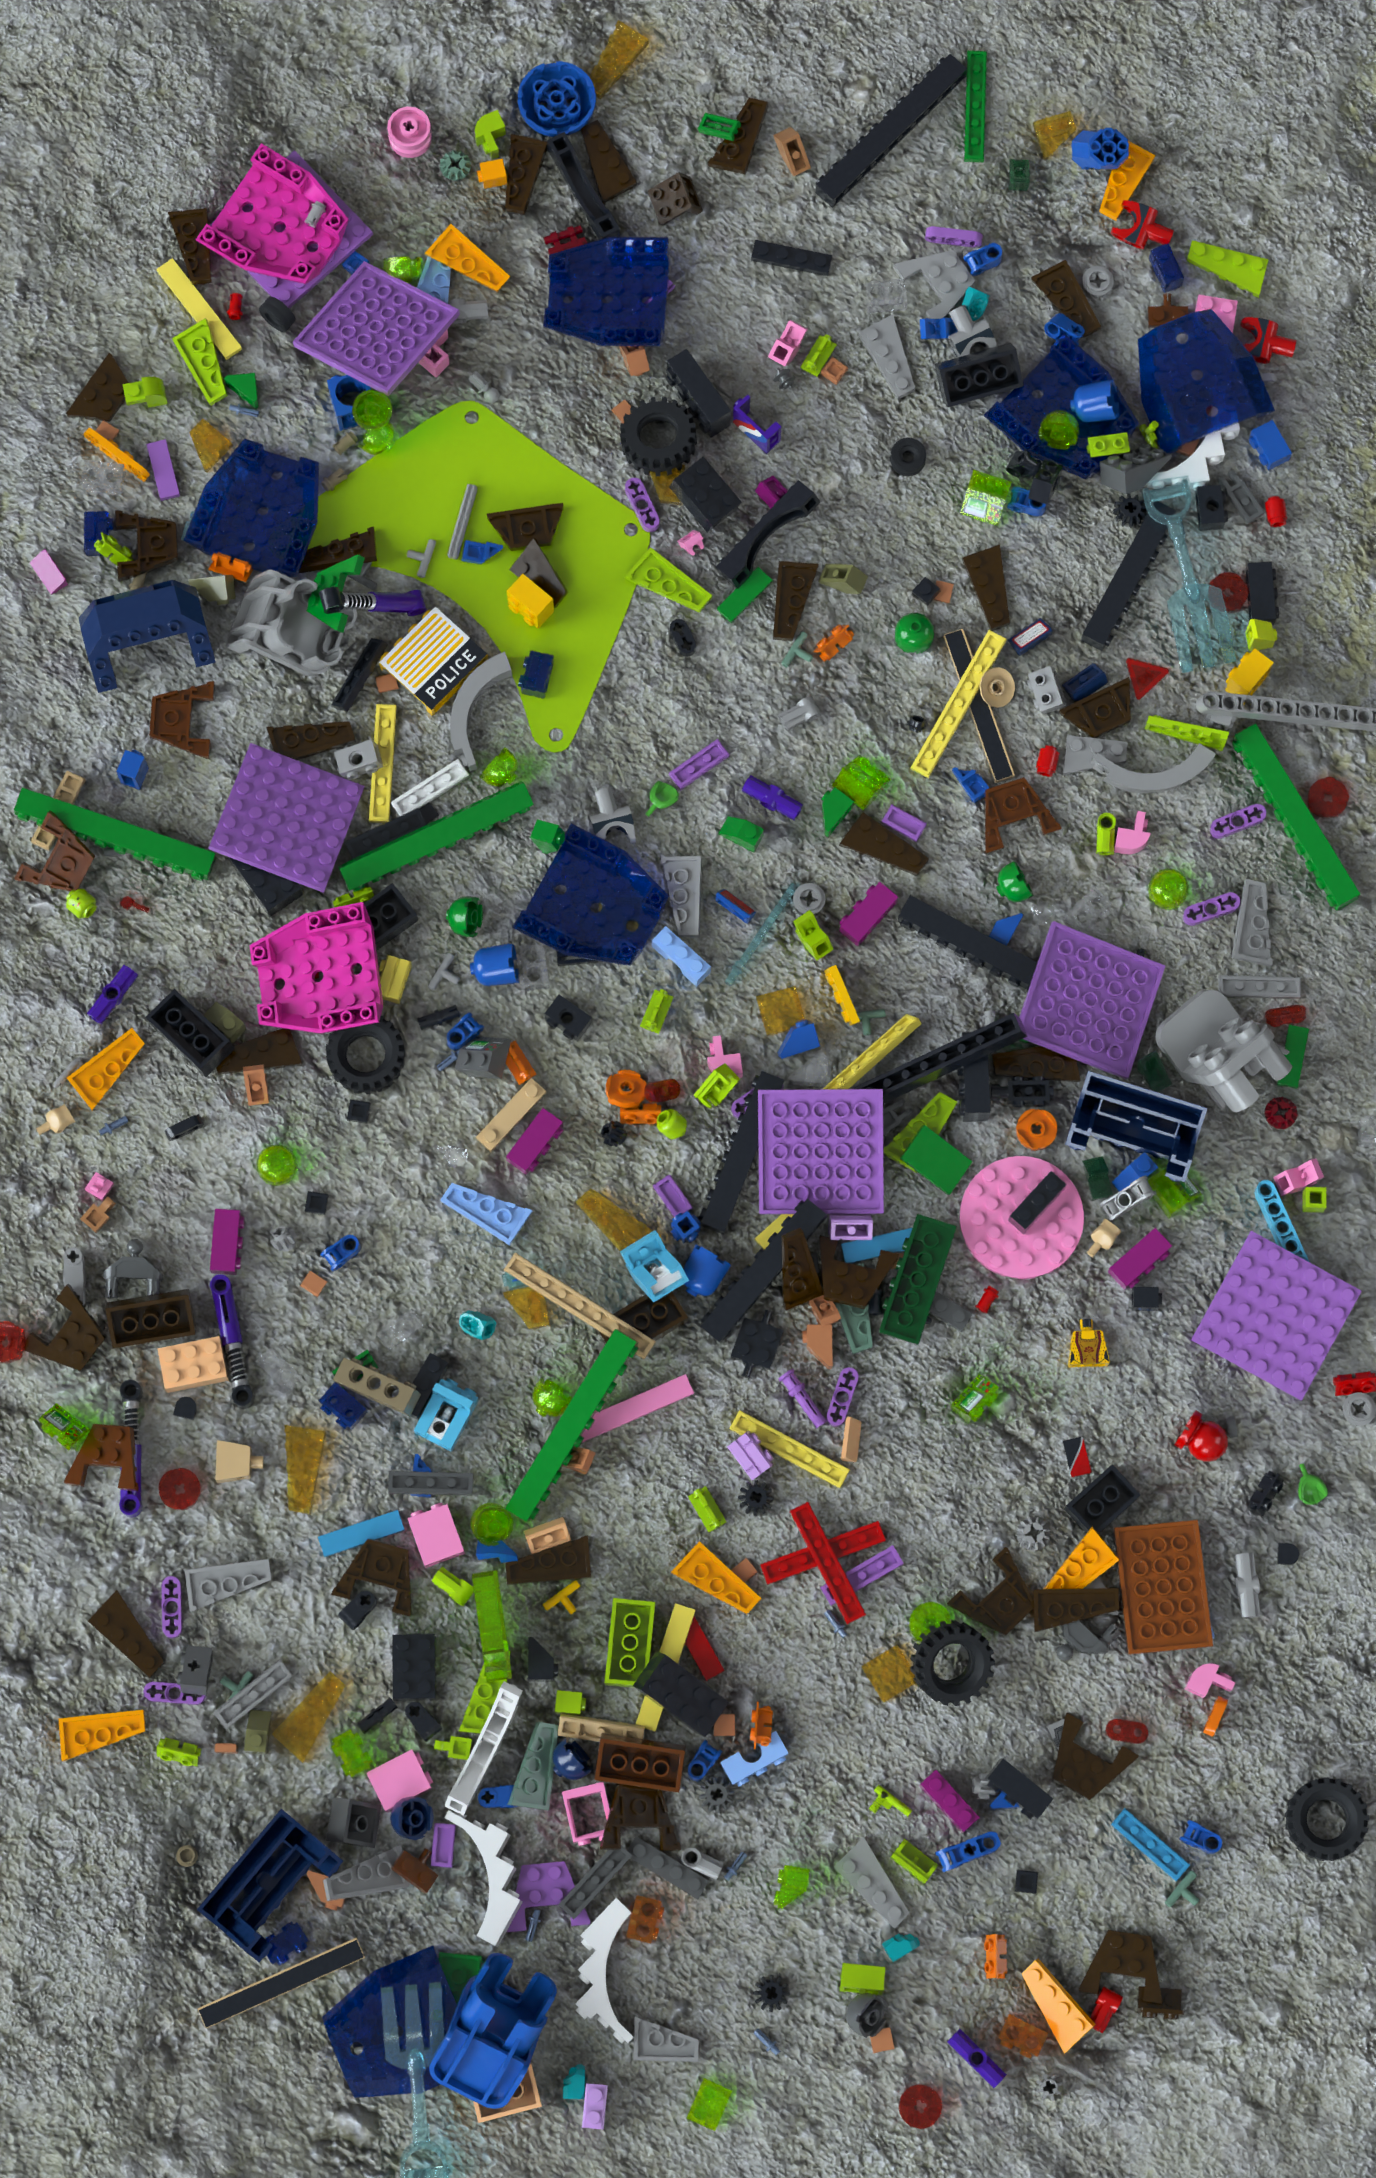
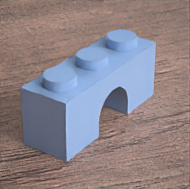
[652,926,711,987]
[720,1731,788,1787]

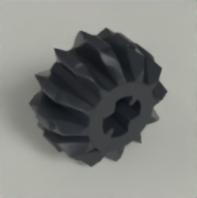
[1113,493,1147,529]
[738,1480,774,1517]
[753,1975,790,2012]

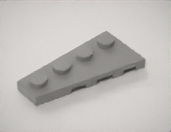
[858,314,915,400]
[661,856,702,937]
[1231,879,1272,967]
[185,1559,272,1612]
[833,1837,909,1929]
[323,1845,410,1901]

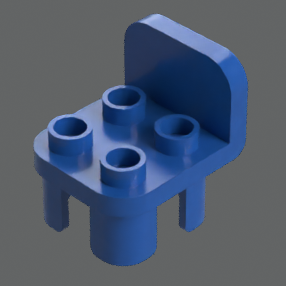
[429,1953,557,2109]

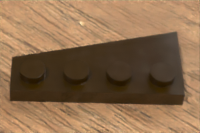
[708,98,769,175]
[773,561,819,641]
[266,721,356,760]
[839,812,929,876]
[992,1046,1080,1082]
[781,1227,824,1310]

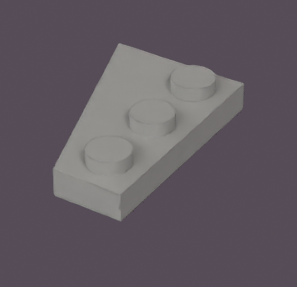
[1063,735,1128,776]
[633,2016,699,2062]

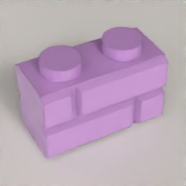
[828,1214,873,1240]
[727,1431,774,1480]
[582,2083,608,2130]

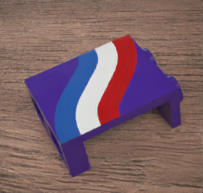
[733,394,782,454]

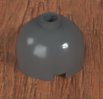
[846,1993,888,2038]

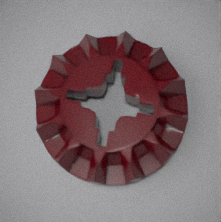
[1264,1096,1298,1129]

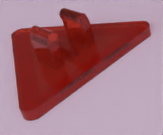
[1126,658,1169,700]

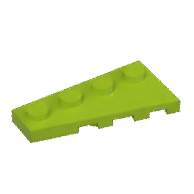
[1187,240,1269,298]
[625,547,712,613]
[1145,715,1229,751]

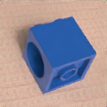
[327,375,378,431]

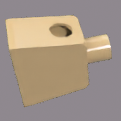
[215,1440,264,1483]

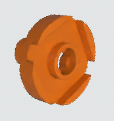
[605,1070,647,1108]
[1016,1109,1057,1151]

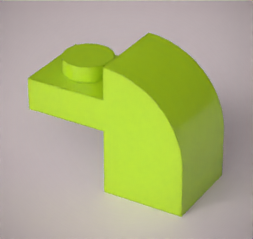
[475,110,506,160]
[123,377,168,408]
[793,910,834,960]

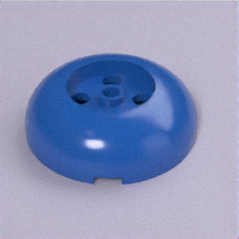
[518,61,596,137]

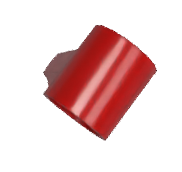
[1090,1986,1123,2033]

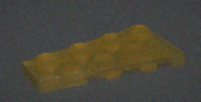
[589,20,649,100]
[575,1189,662,1252]
[284,1425,326,1515]
[272,1671,346,1763]

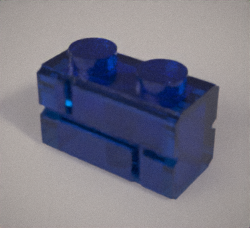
[1149,244,1184,293]
[84,511,114,556]
[518,651,554,699]

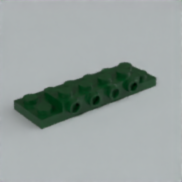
[879,1214,957,1346]

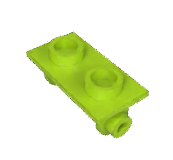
[800,334,837,377]
[1087,432,1130,457]
[94,532,134,565]
[332,886,374,908]
[640,989,674,1034]
[688,1486,727,1533]
[157,1737,202,1767]

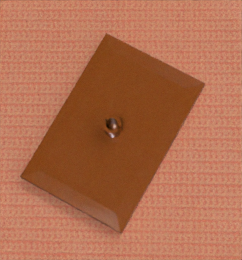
[1114,1520,1213,1655]

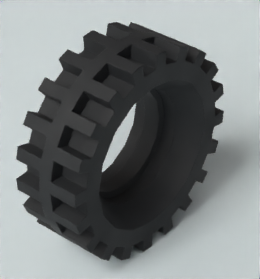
[620,397,697,476]
[326,1016,405,1094]
[910,1620,995,1706]
[1285,1777,1370,1861]

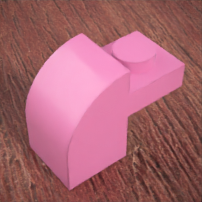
[768,320,808,366]
[1114,811,1150,855]
[707,1035,743,1078]
[1273,1158,1324,1196]
[1184,1664,1235,1698]

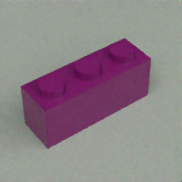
[839,882,898,947]
[506,1108,564,1175]
[210,1209,245,1275]
[1108,1228,1172,1290]
[919,1770,980,1834]

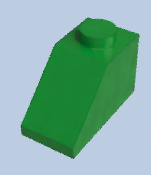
[821,787,854,837]
[718,816,764,853]
[530,819,565,854]

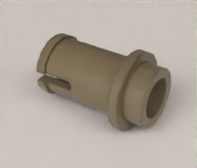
[332,431,358,456]
[321,468,347,492]
[129,572,148,590]

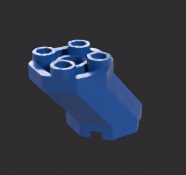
[1071,128,1129,170]

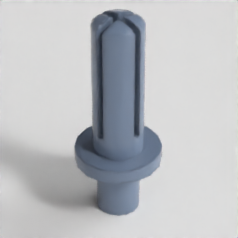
[229,403,259,417]
[437,1048,461,1071]
[98,1116,128,1136]
[824,1610,848,1638]
[724,1852,747,1881]
[525,1909,541,1942]
[754,2028,780,2055]

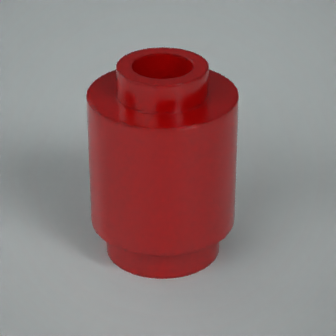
[1265,496,1287,527]
[1036,745,1060,777]

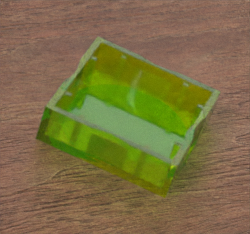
[472,1570,512,1682]

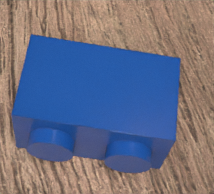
[1249,420,1292,470]
[116,750,149,790]

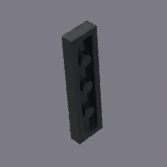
[751,240,832,276]
[331,638,388,712]
[344,808,426,859]

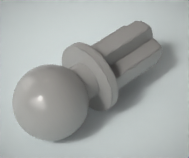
[469,371,500,403]

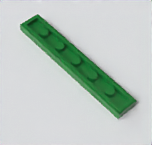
[964,50,987,163]

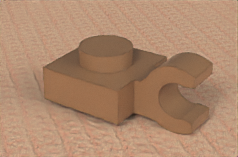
[80,1197,116,1233]

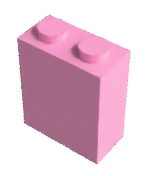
[407,1503,465,1568]
[366,1750,434,1812]

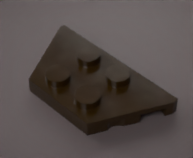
[66,353,129,422]
[487,503,564,551]
[1059,677,1131,738]

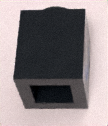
[1132,1287,1162,1311]

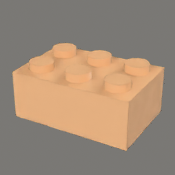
[157,1336,229,1393]
[473,2063,542,2123]

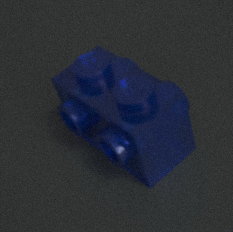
[319,1382,368,1431]
[265,1921,310,1966]

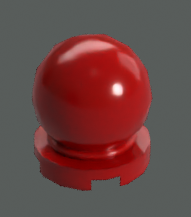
[1174,1410,1228,1462]

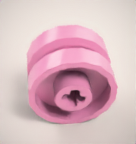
[387,106,432,158]

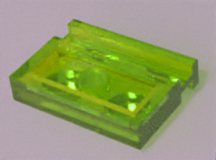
[686,2078,732,2131]

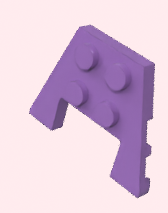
[507,1861,591,1933]

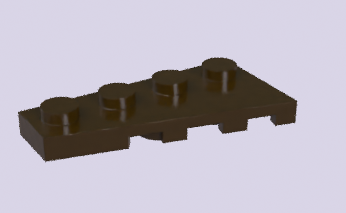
[581,119,637,204]
[505,134,547,215]
[168,208,212,285]
[1031,260,1102,338]
[296,526,377,574]
[962,544,1010,631]
[216,1028,302,1075]
[505,1535,591,1585]
[1033,1588,1119,1633]
[88,1590,165,1678]

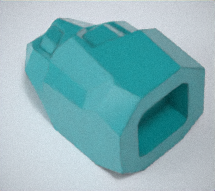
[962,287,990,321]
[459,1310,497,1340]
[882,1934,920,1962]
[563,2064,585,2099]

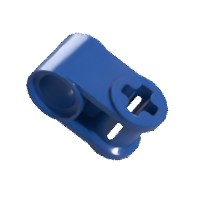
[963,243,1002,276]
[1044,313,1085,350]
[1007,487,1046,517]
[447,1012,484,1051]
[320,1235,361,1272]
[687,1739,723,1781]
[478,1785,519,1808]
[1179,1820,1222,1854]

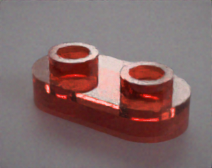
[1265,1005,1306,1027]
[644,1079,680,1103]
[1105,1719,1148,1744]

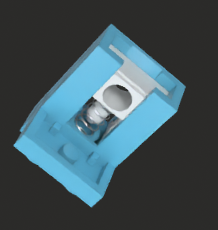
[620,1230,689,1302]
[414,1378,479,1452]

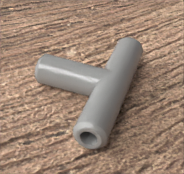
[407,539,436,578]
[428,953,460,990]

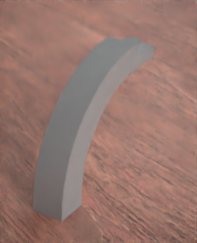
[450,652,513,772]
[1090,743,1216,794]

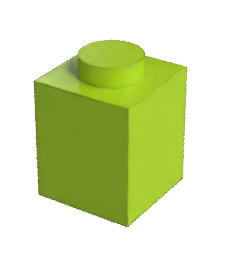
[1302,1187,1327,1213]
[555,1690,586,1716]

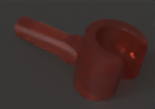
[120,896,150,913]

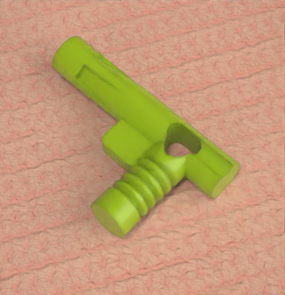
[1138,421,1159,449]
[869,1784,913,1817]

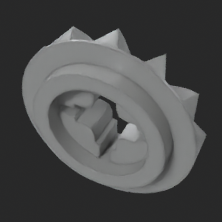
[1082,266,1114,297]
[793,883,826,915]
[1342,1392,1376,1426]
[1016,1517,1050,1551]

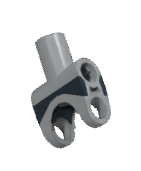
[948,305,997,358]
[589,788,636,851]

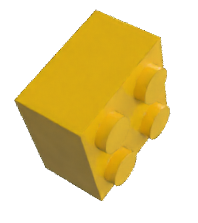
[507,574,554,629]
[1225,648,1274,705]

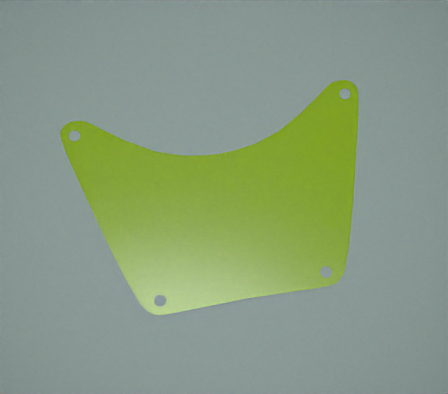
[268,401,650,753]

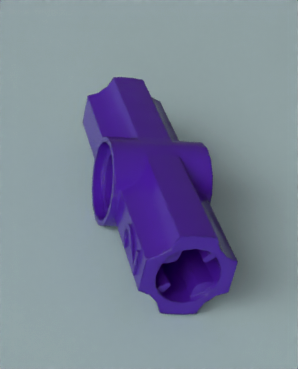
[742,775,803,821]
[87,965,138,1025]
[947,2029,1007,2088]

